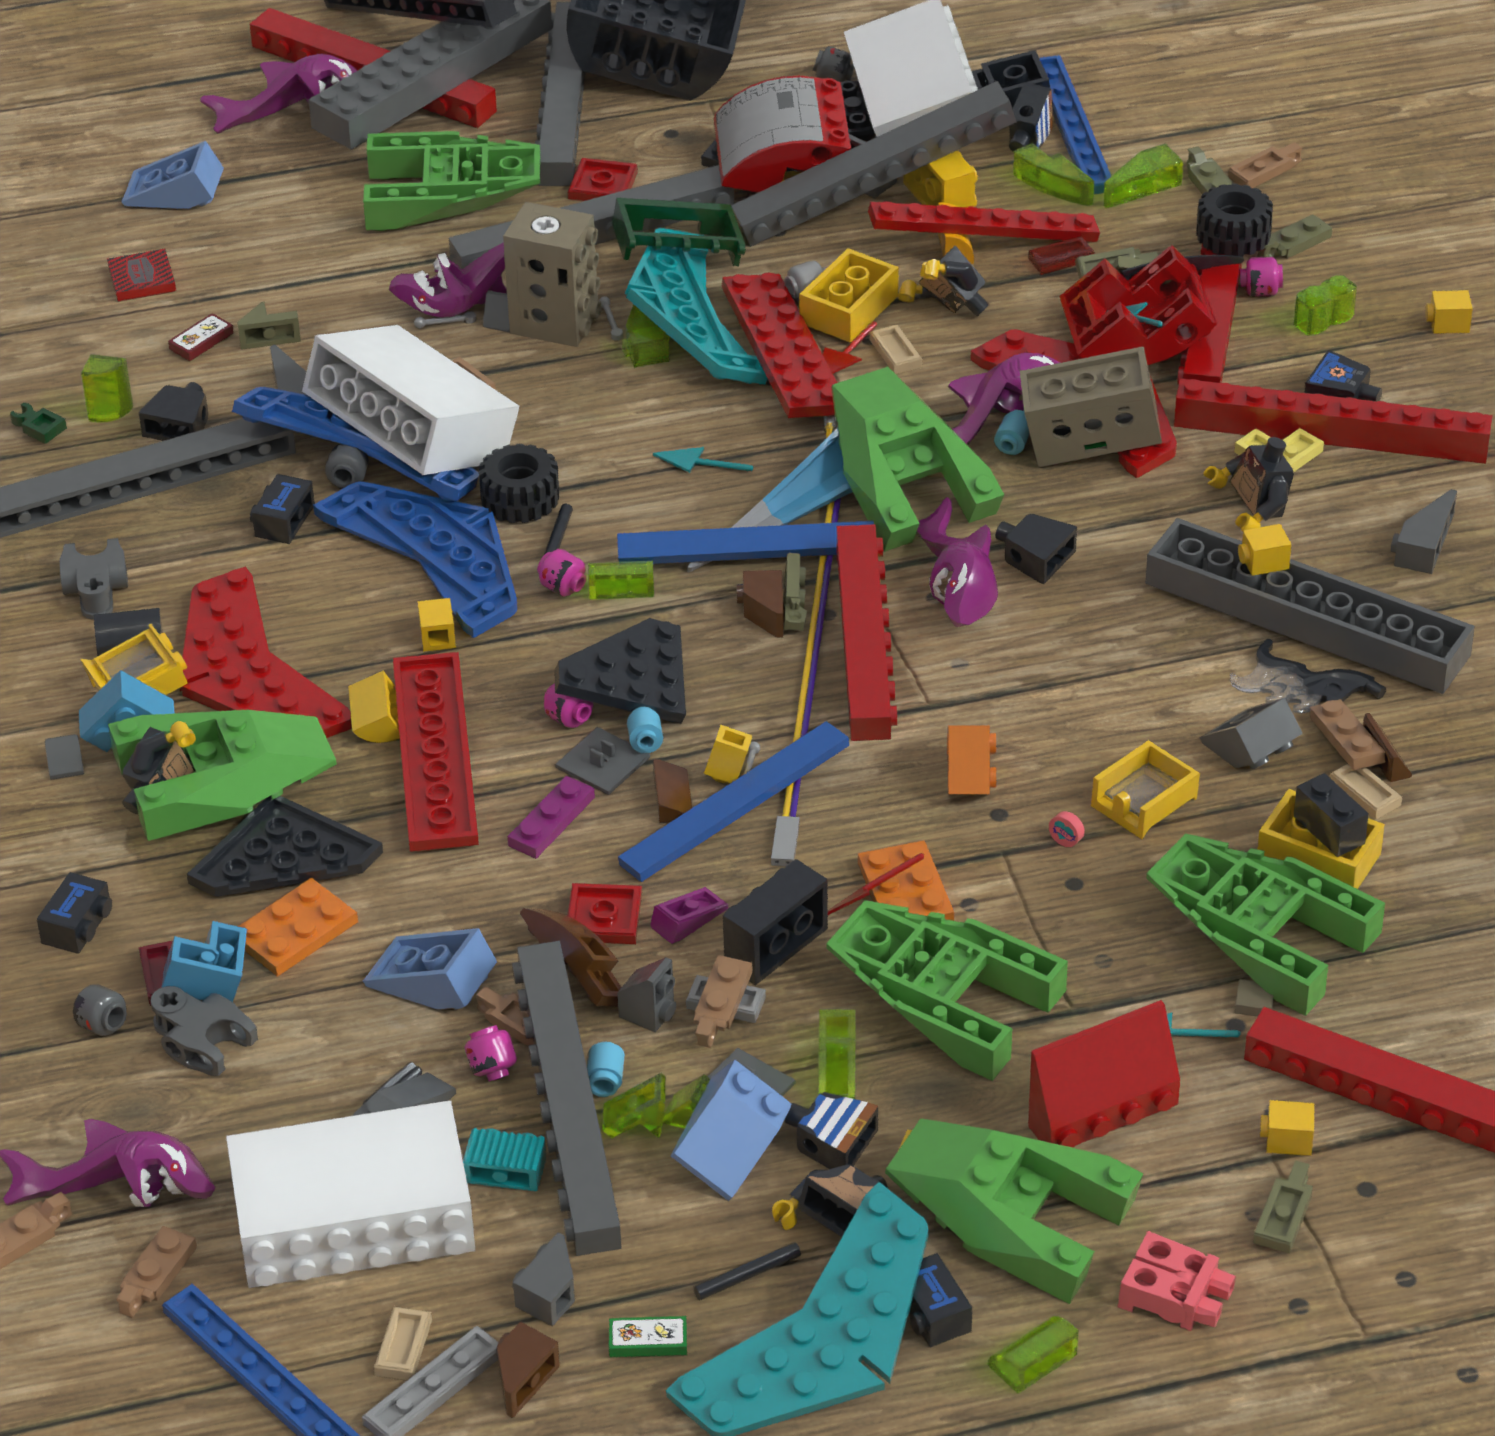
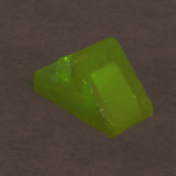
[603,1073,666,1138]

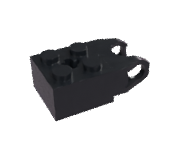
[972,50,1053,113]

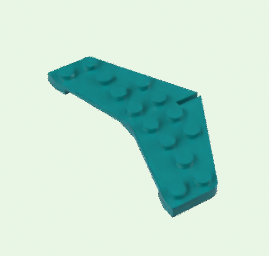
[624,228,768,384]
[666,1182,928,1436]

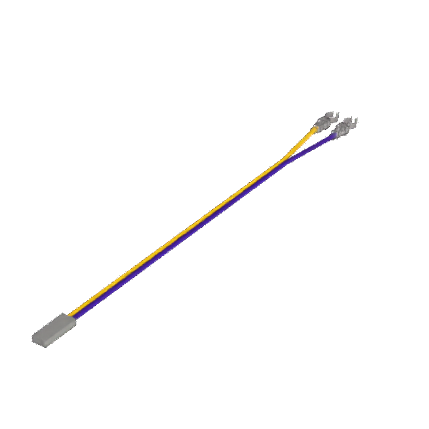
[771,415,841,866]

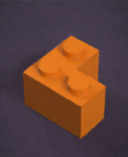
[947,725,996,795]

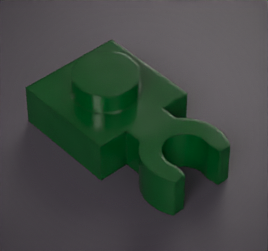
[10,403,67,444]

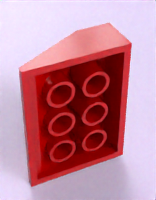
[1028,1000,1180,1148]

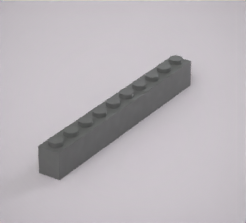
[535,2,586,186]
[731,81,1017,247]
[449,165,734,269]
[0,419,296,538]
[512,941,621,1256]

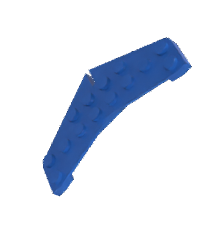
[232,387,479,501]
[313,481,518,638]

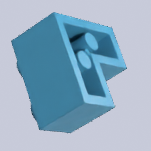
[79,670,174,752]
[161,921,247,1002]

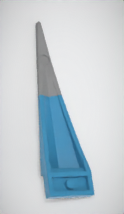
[687,427,853,572]

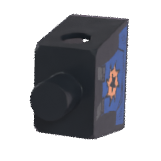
[1305,350,1383,401]

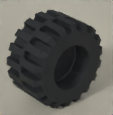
[1196,184,1273,257]
[479,444,560,523]

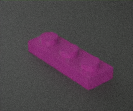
[507,776,595,859]

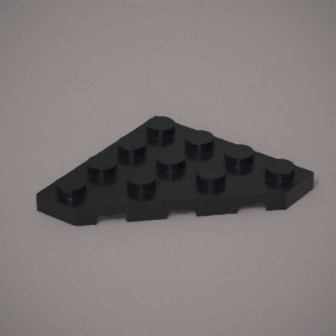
[554,618,686,724]
[187,796,383,897]

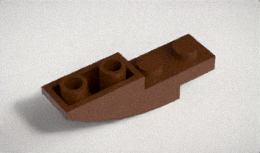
[520,908,621,1007]

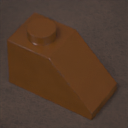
[737,570,783,638]
[496,1321,560,1418]

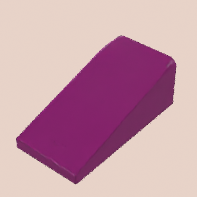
[650,887,728,944]

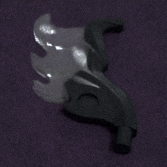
[1230,639,1386,713]

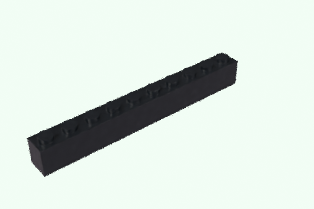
[324,0,517,28]

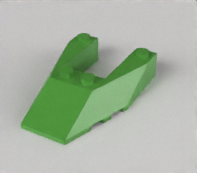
[363,131,540,231]
[831,367,1004,552]
[108,710,337,841]
[1146,833,1385,1016]
[826,900,1068,1081]
[885,1118,1144,1304]

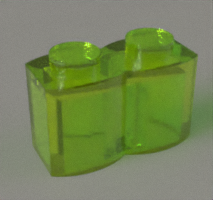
[1294,275,1357,336]

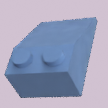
[122,141,224,209]
[363,928,497,1009]
[671,1060,792,1201]

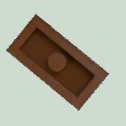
[1363,713,1412,783]
[653,759,692,823]

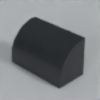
[94,608,163,660]

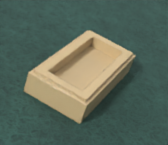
[870,325,922,374]
[1330,764,1402,820]
[374,1307,432,1380]

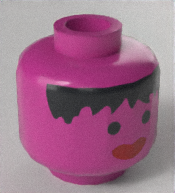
[1240,257,1283,297]
[537,549,587,597]
[544,683,593,728]
[464,1025,517,1082]

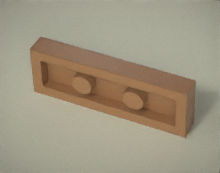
[1310,699,1385,771]

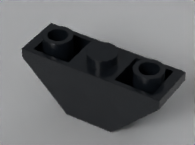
[841,81,875,142]

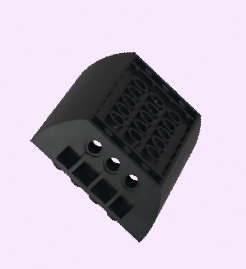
[566,0,746,101]

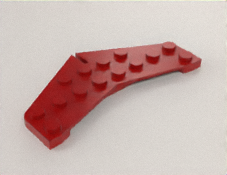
[970,329,1177,478]
[180,566,352,738]

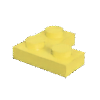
[1234,428,1324,472]

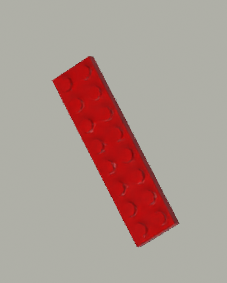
[721,272,837,418]
[393,652,479,852]

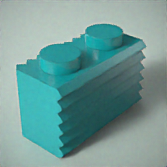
[463,1127,546,1191]

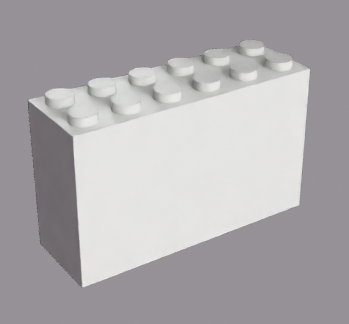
[844,0,978,137]
[302,325,520,475]
[226,1100,475,1288]

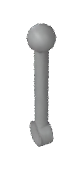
[599,296,623,340]
[414,311,476,329]
[743,741,760,775]

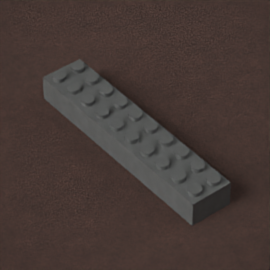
[309,0,552,150]
[1145,518,1475,694]

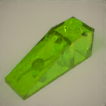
[1103,143,1183,209]
[622,304,669,368]

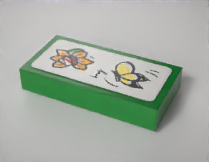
[609,1316,687,1357]

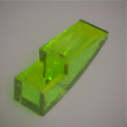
[1013,143,1094,206]
[818,1009,856,1099]

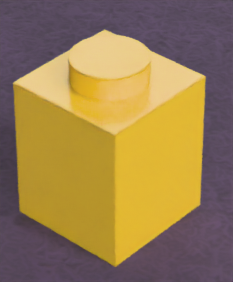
[1425,290,1473,334]
[1238,524,1291,576]
[417,598,456,652]
[704,725,752,783]
[1260,1100,1314,1156]

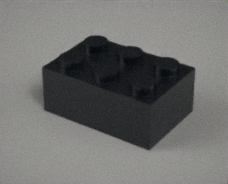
[723,859,828,986]

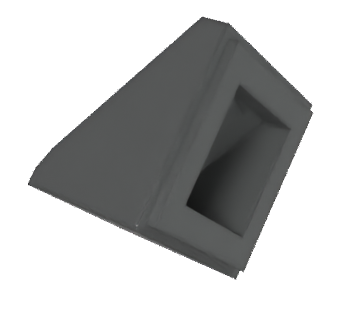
[483,290,510,332]
[45,734,84,780]

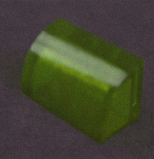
[81,354,133,422]
[588,561,654,600]
[987,1316,1079,1394]

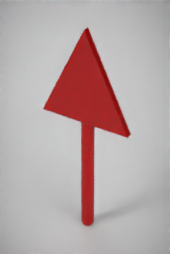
[823,321,877,373]
[828,853,924,915]

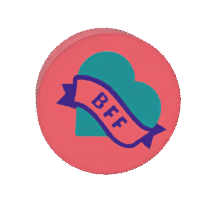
[1049,811,1085,847]

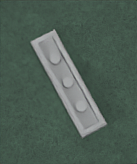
[362,1326,498,1436]

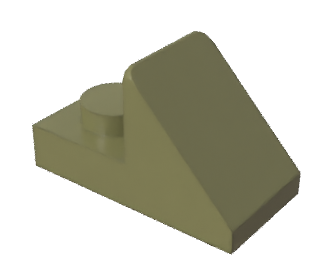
[237,301,301,350]

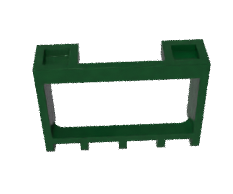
[612,198,746,266]

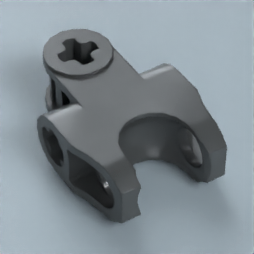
[59,538,128,619]
[151,986,258,1076]

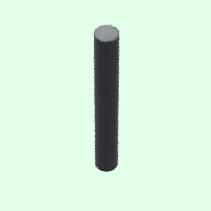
[543,503,573,556]
[693,1242,801,1301]

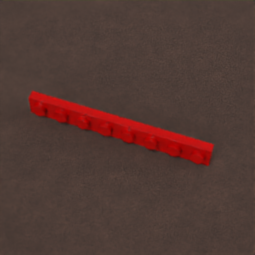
[867,201,1100,242]

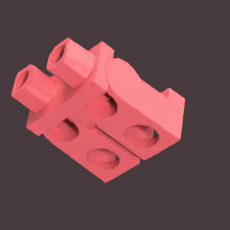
[1118,1231,1236,1331]

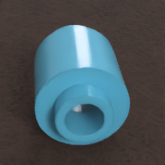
[994,410,1030,455]
[627,707,663,753]
[587,1042,625,1097]

